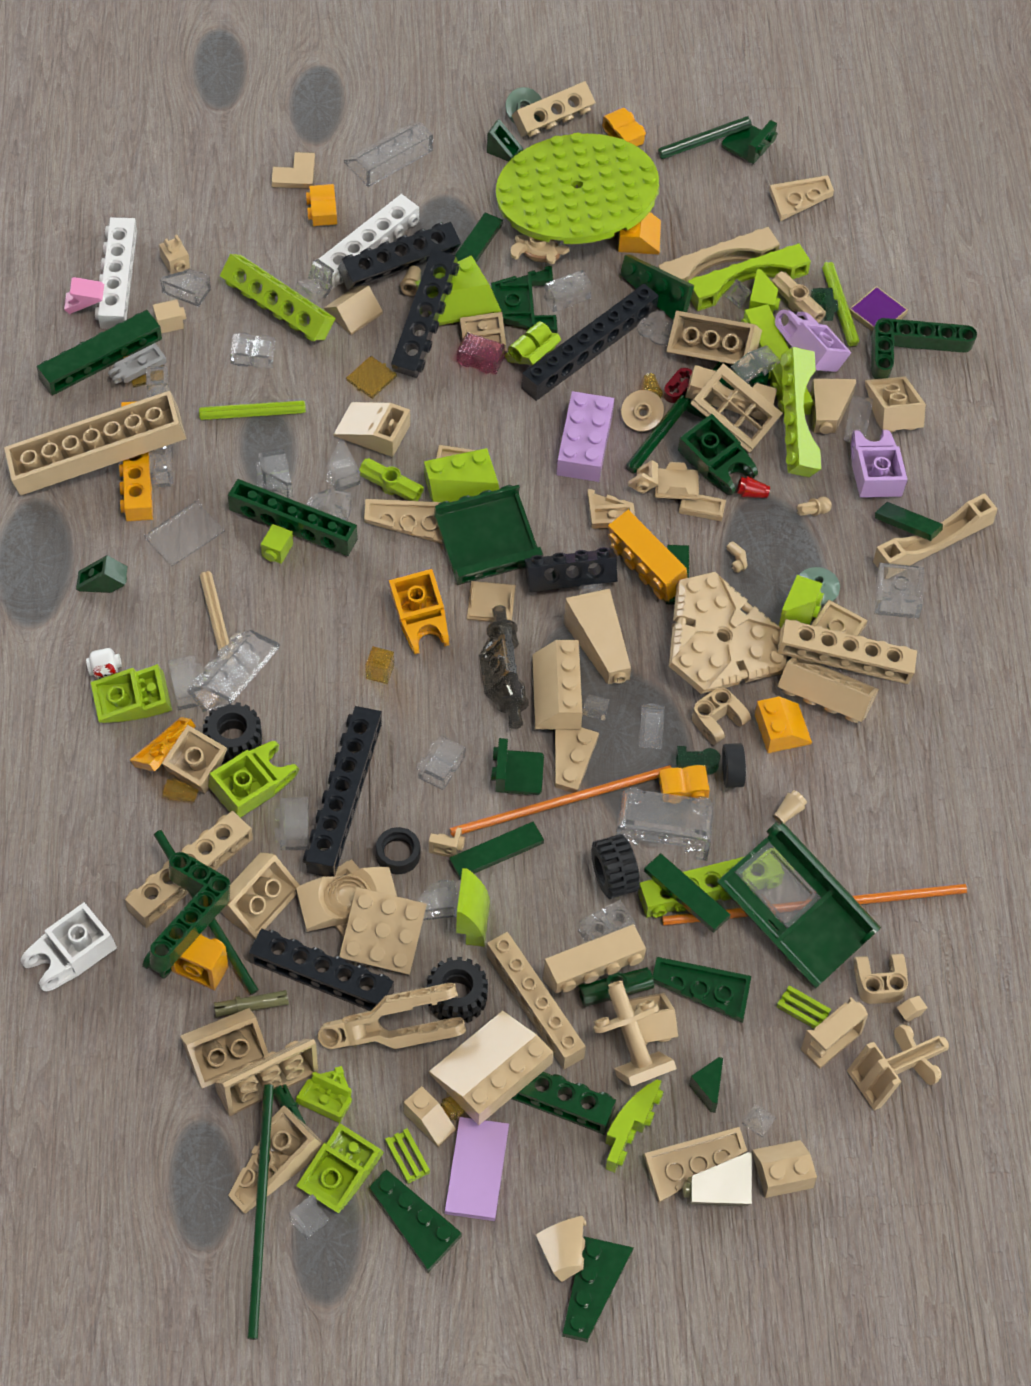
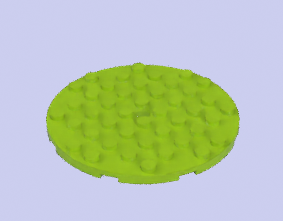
[496,132,659,244]

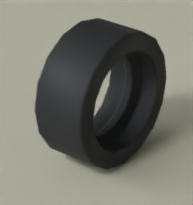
[722,743,746,788]
[376,827,421,875]

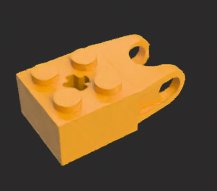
[389,569,450,655]

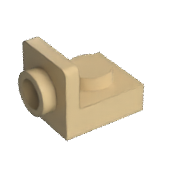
[429,827,465,857]

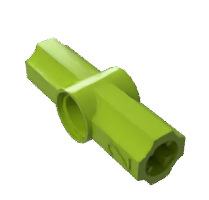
[358,458,424,501]

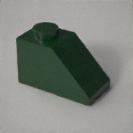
[76,555,128,593]

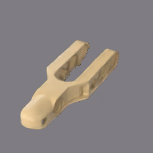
[318,983,466,1049]

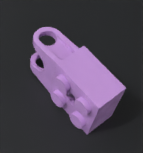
[775,310,851,372]
[851,430,908,497]

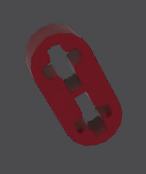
[664,368,692,403]

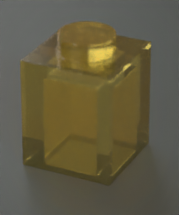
[365,646,395,685]

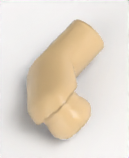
[727,542,748,573]

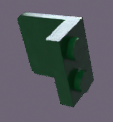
[721,120,778,164]
[491,738,544,795]

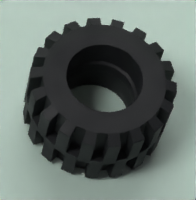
[203,702,263,765]
[591,834,640,899]
[427,957,488,1022]

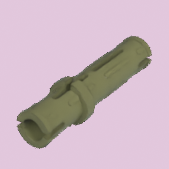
[213,990,289,1018]

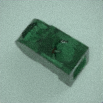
[676,746,721,775]

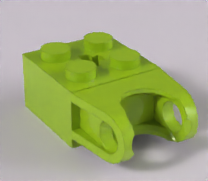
[208,741,299,818]

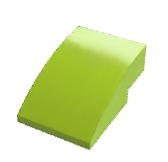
[91,664,172,723]
[456,868,490,947]
[296,1123,384,1214]

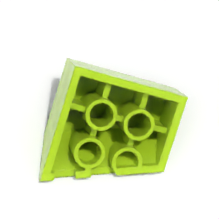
[415,255,501,325]
[424,448,499,502]

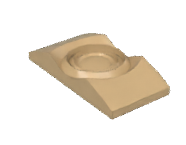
[296,867,397,932]

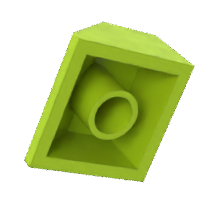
[779,575,824,628]

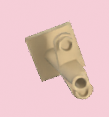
[593,981,677,1087]
[847,1025,949,1110]

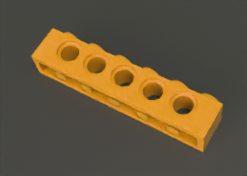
[119,401,153,521]

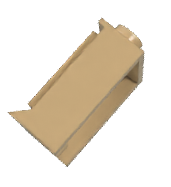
[801,997,868,1069]

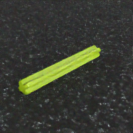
[822,262,860,347]
[199,400,306,420]

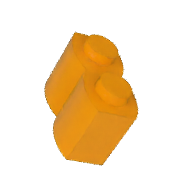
[602,107,646,146]
[306,184,337,226]
[659,765,710,805]

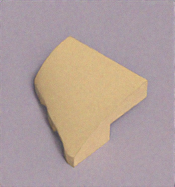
[536,1216,586,1282]

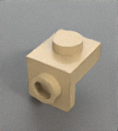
[628,460,658,494]

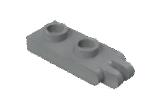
[108,343,167,384]

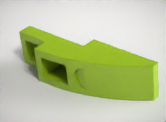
[605,1079,664,1173]

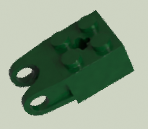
[678,414,758,495]

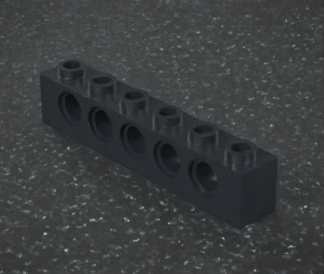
[337,222,461,290]
[391,249,460,378]
[249,928,394,1011]

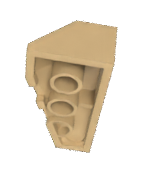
[228,1106,324,1214]

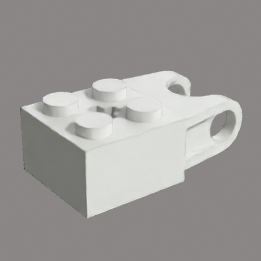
[21,902,117,991]

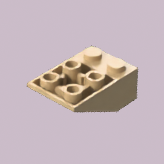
[334,402,410,457]

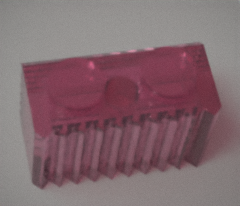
[457,332,506,375]

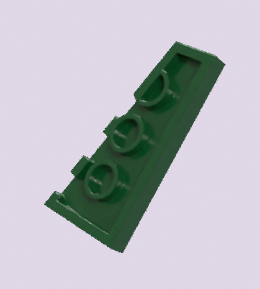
[653,957,752,1023]

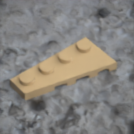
[644,1127,747,1203]

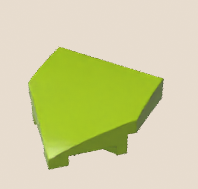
[296,1066,352,1123]

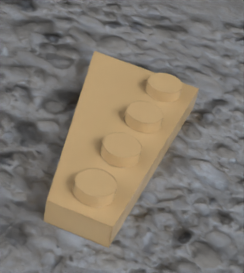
[364,499,443,544]

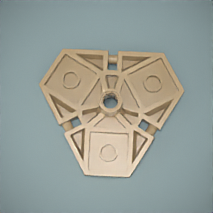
[669,572,787,694]

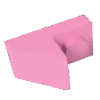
[64,277,104,314]

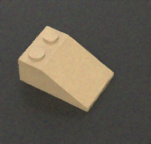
[865,376,926,432]

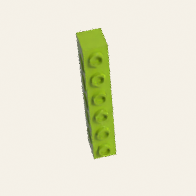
[220,254,336,342]
[638,850,784,918]

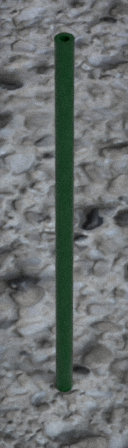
[247,1084,274,1340]

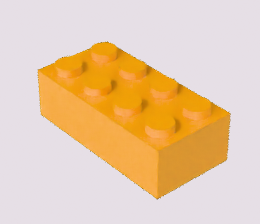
[608,509,687,602]

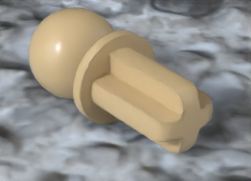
[797,497,832,516]

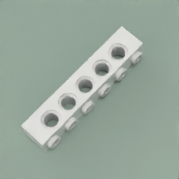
[314,194,419,289]
[95,217,137,329]

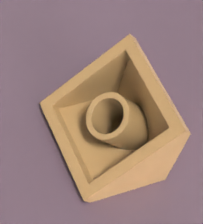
[324,285,383,335]

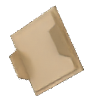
[655,462,699,500]
[467,581,516,624]

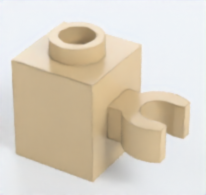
[159,235,190,275]

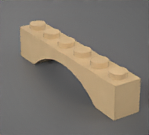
[658,227,780,282]
[873,493,997,578]

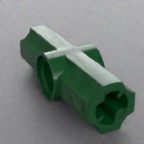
[578,967,654,1007]

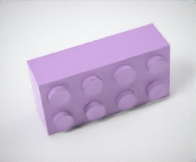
[557,391,614,482]

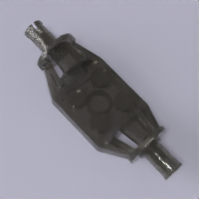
[479,605,529,729]

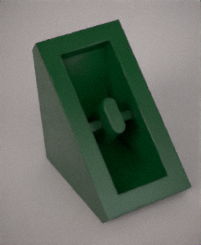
[487,119,523,162]
[689,1057,723,1113]

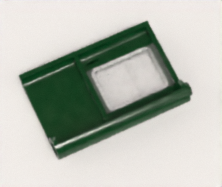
[717,822,882,989]

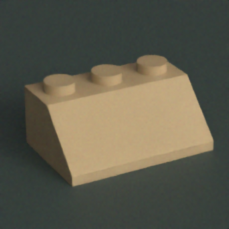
[221,852,300,939]
[180,1008,268,1088]

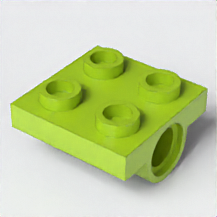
[504,322,561,365]

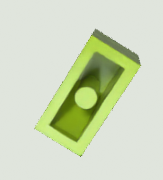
[749,269,781,314]

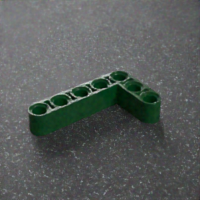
[871,318,977,379]
[150,852,230,972]

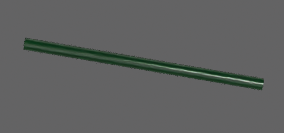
[154,830,259,995]

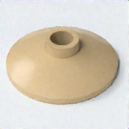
[621,390,664,432]

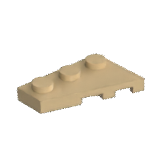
[769,175,834,221]

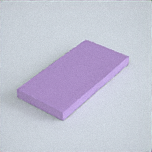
[445,1117,509,1221]

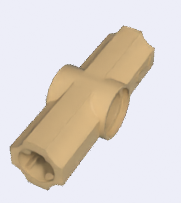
[772,271,826,323]

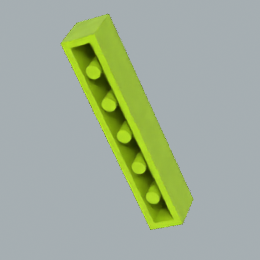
[741,304,813,415]

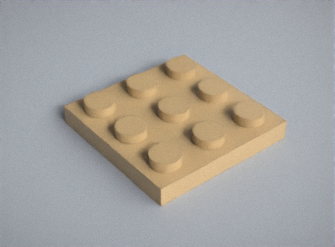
[339,887,427,975]

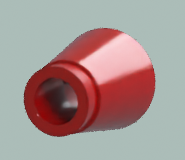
[737,476,770,499]

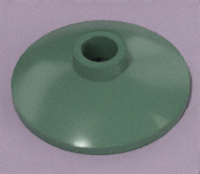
[505,87,542,123]
[799,567,840,606]

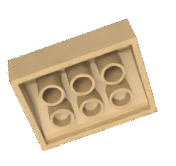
[429,1011,554,1125]
[215,1039,318,1117]

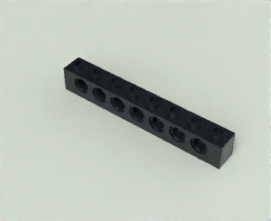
[521,284,659,401]
[303,706,382,877]

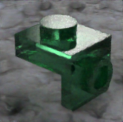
[810,288,838,321]

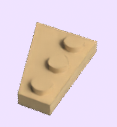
[555,727,599,793]

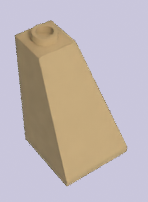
[564,589,631,684]

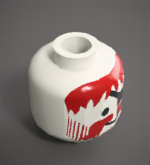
[86,648,122,680]

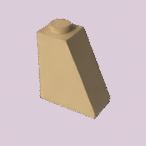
[811,379,856,434]

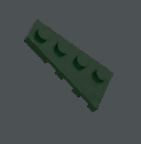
[620,254,695,320]
[369,1169,462,1273]
[562,1236,634,1342]

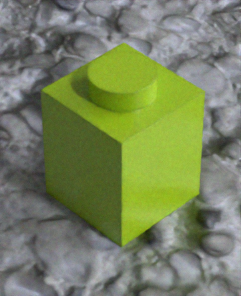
[261,524,293,564]

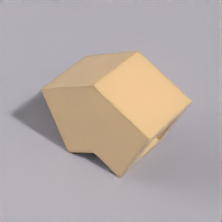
[897,996,927,1022]

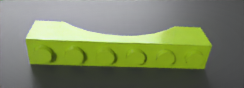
[688,243,811,311]
[781,347,821,477]

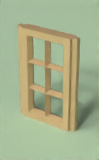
[690,363,782,453]

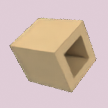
[153,299,186,333]

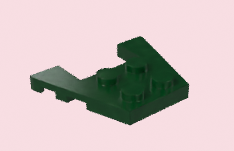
[491,266,558,333]

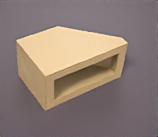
[404,1086,456,1147]

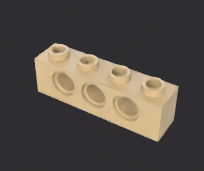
[511,81,596,138]

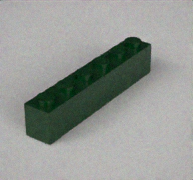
[37,310,162,396]

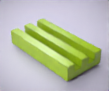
[776,985,831,1029]
[385,1128,430,1184]

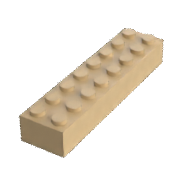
[4,391,186,495]

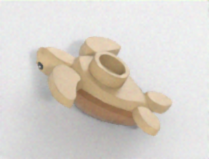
[511,235,569,264]

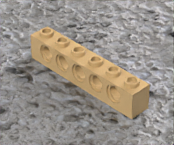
[777,619,917,684]
[125,810,253,928]
[486,932,586,1070]

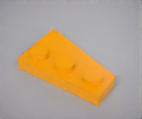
[130,717,196,772]

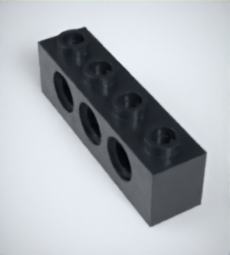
[525,547,618,592]

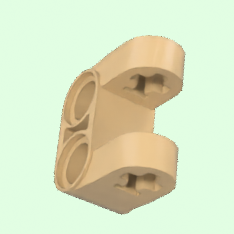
[692,687,751,745]
[854,954,908,1004]

